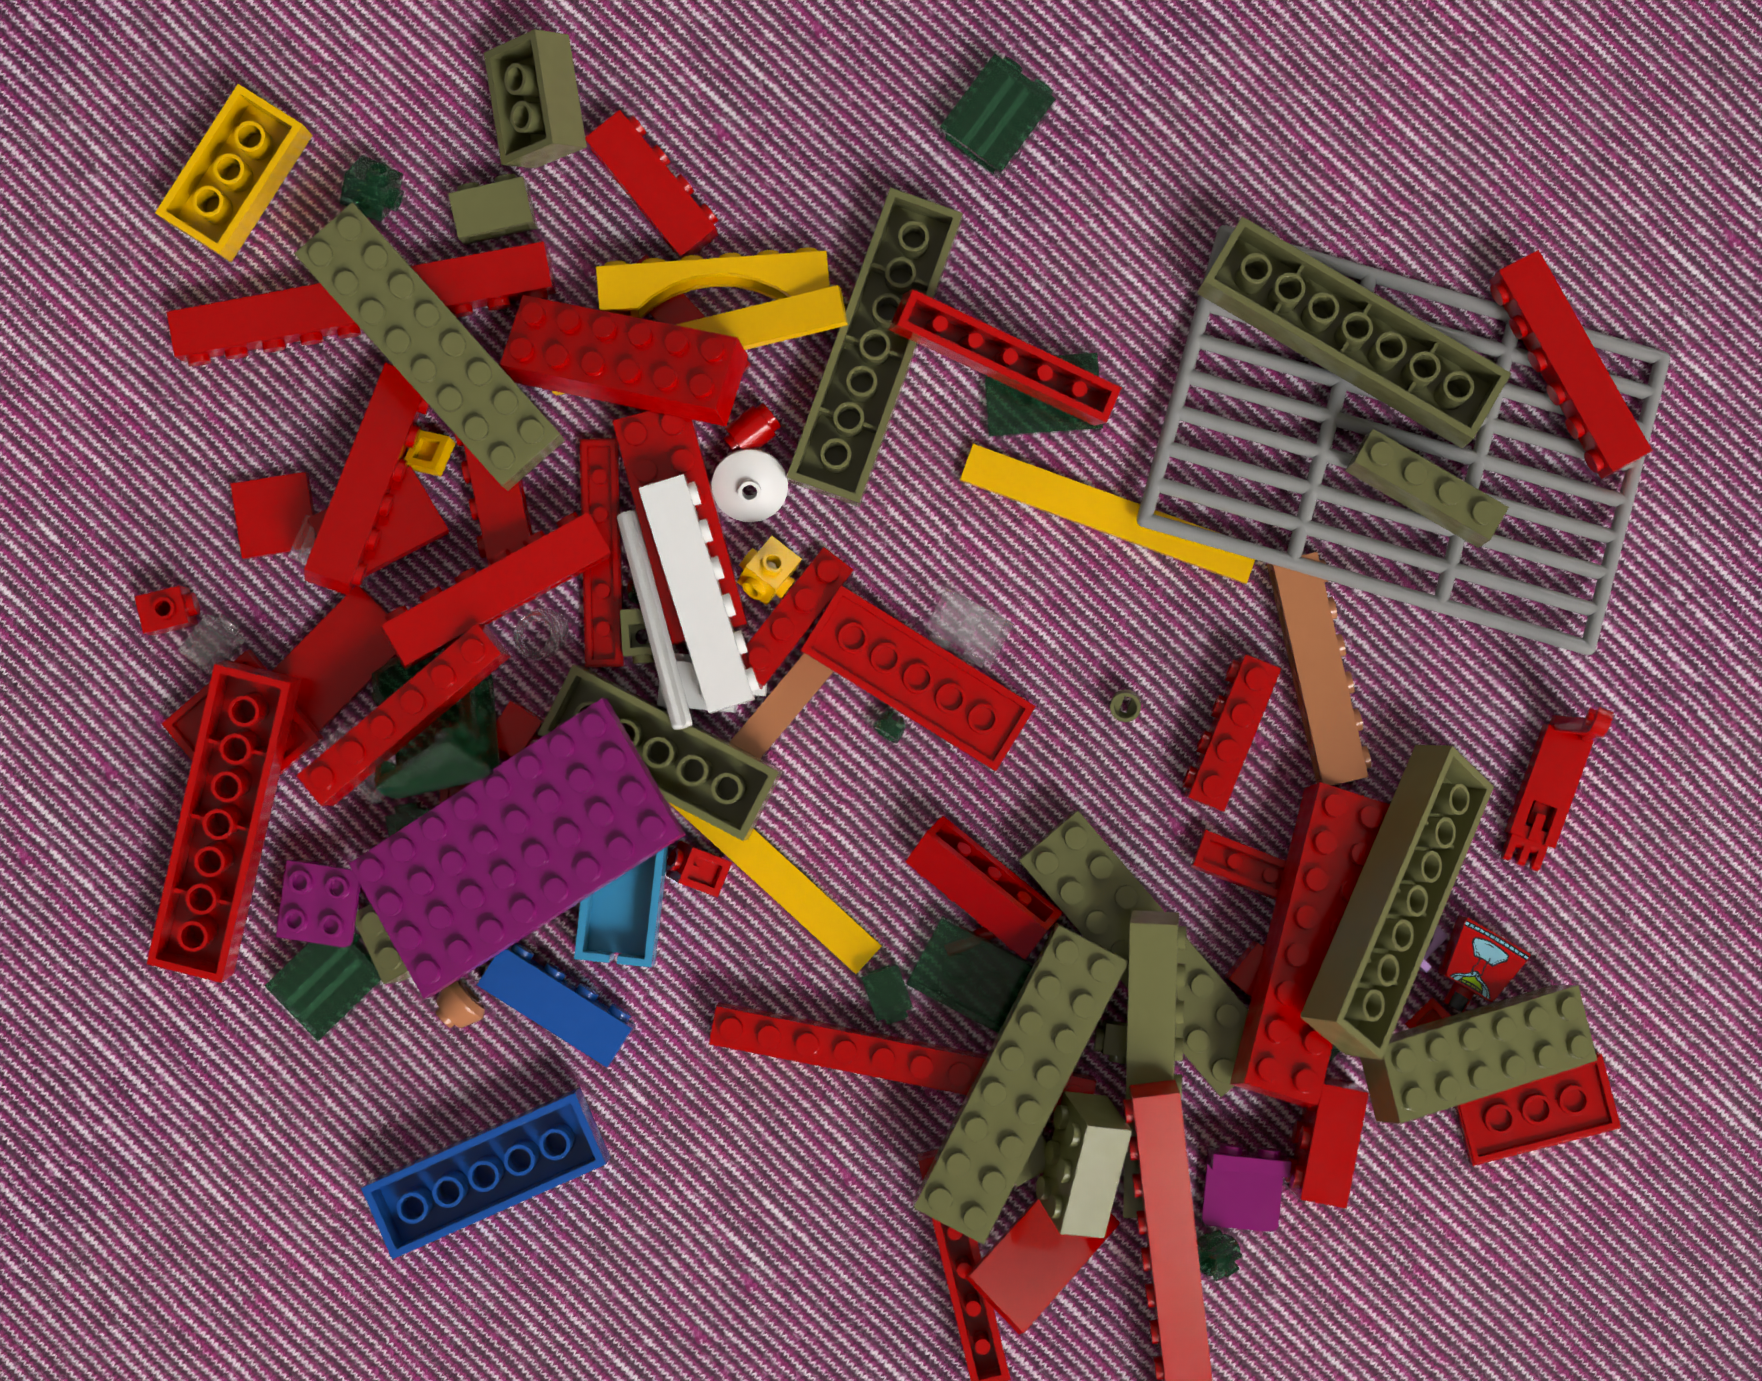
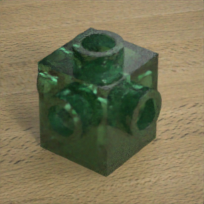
[339,155,404,222]

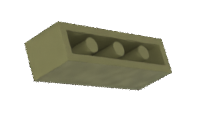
[1345,429,1509,548]

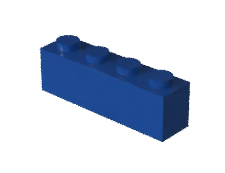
[477,942,636,1068]

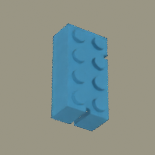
[574,846,668,967]

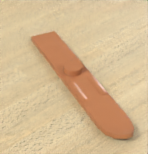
[729,653,834,759]

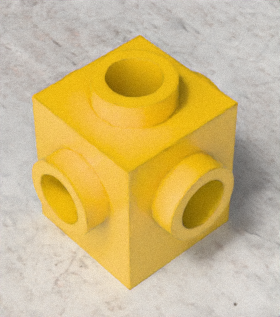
[737,536,802,605]

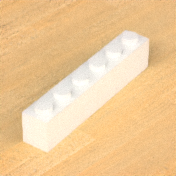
[638,474,760,714]

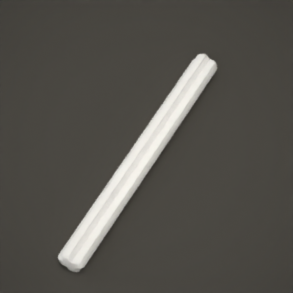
[617,510,692,730]

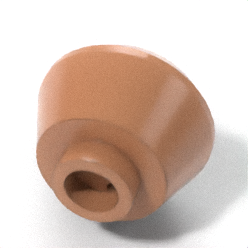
[435,979,485,1028]

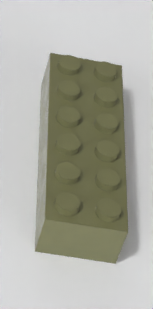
[538,665,783,841]
[1360,985,1597,1124]

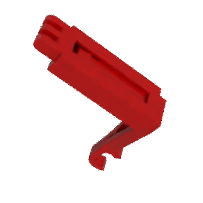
[1501,707,1614,872]

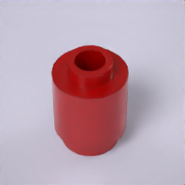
[723,402,781,452]

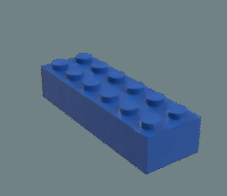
[361,1087,611,1260]

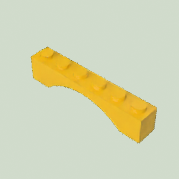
[596,247,830,318]

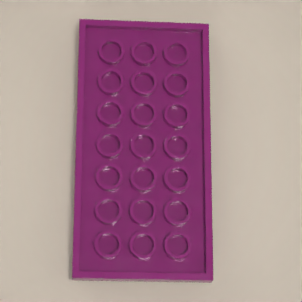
[349,698,686,999]

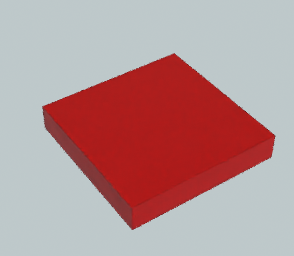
[230,472,317,560]

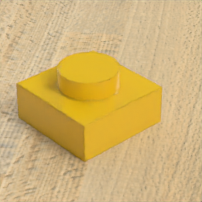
[404,430,456,477]

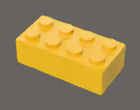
[155,84,313,262]

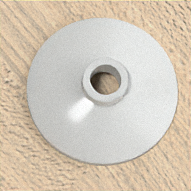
[712,449,788,522]

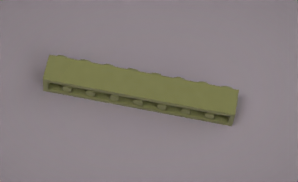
[1123,910,1187,1218]

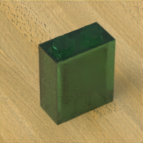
[939,54,1056,181]
[264,927,383,1041]

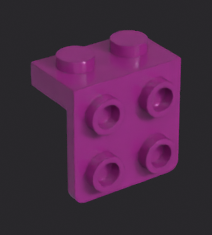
[276,859,361,947]
[1201,1143,1291,1232]

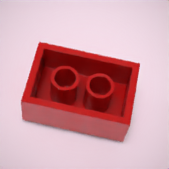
[1284,1077,1369,1209]

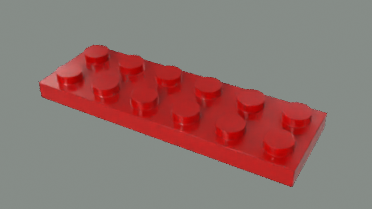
[800,585,1036,771]

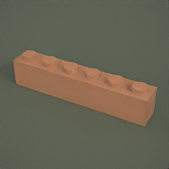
[1267,552,1371,785]

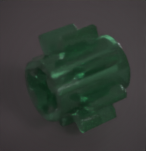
[1197,1229,1242,1281]

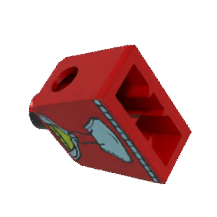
[1438,915,1531,1013]

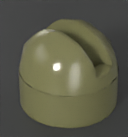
[1110,689,1141,722]

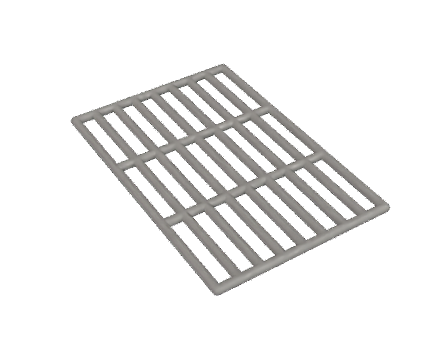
[1136,225,1670,655]

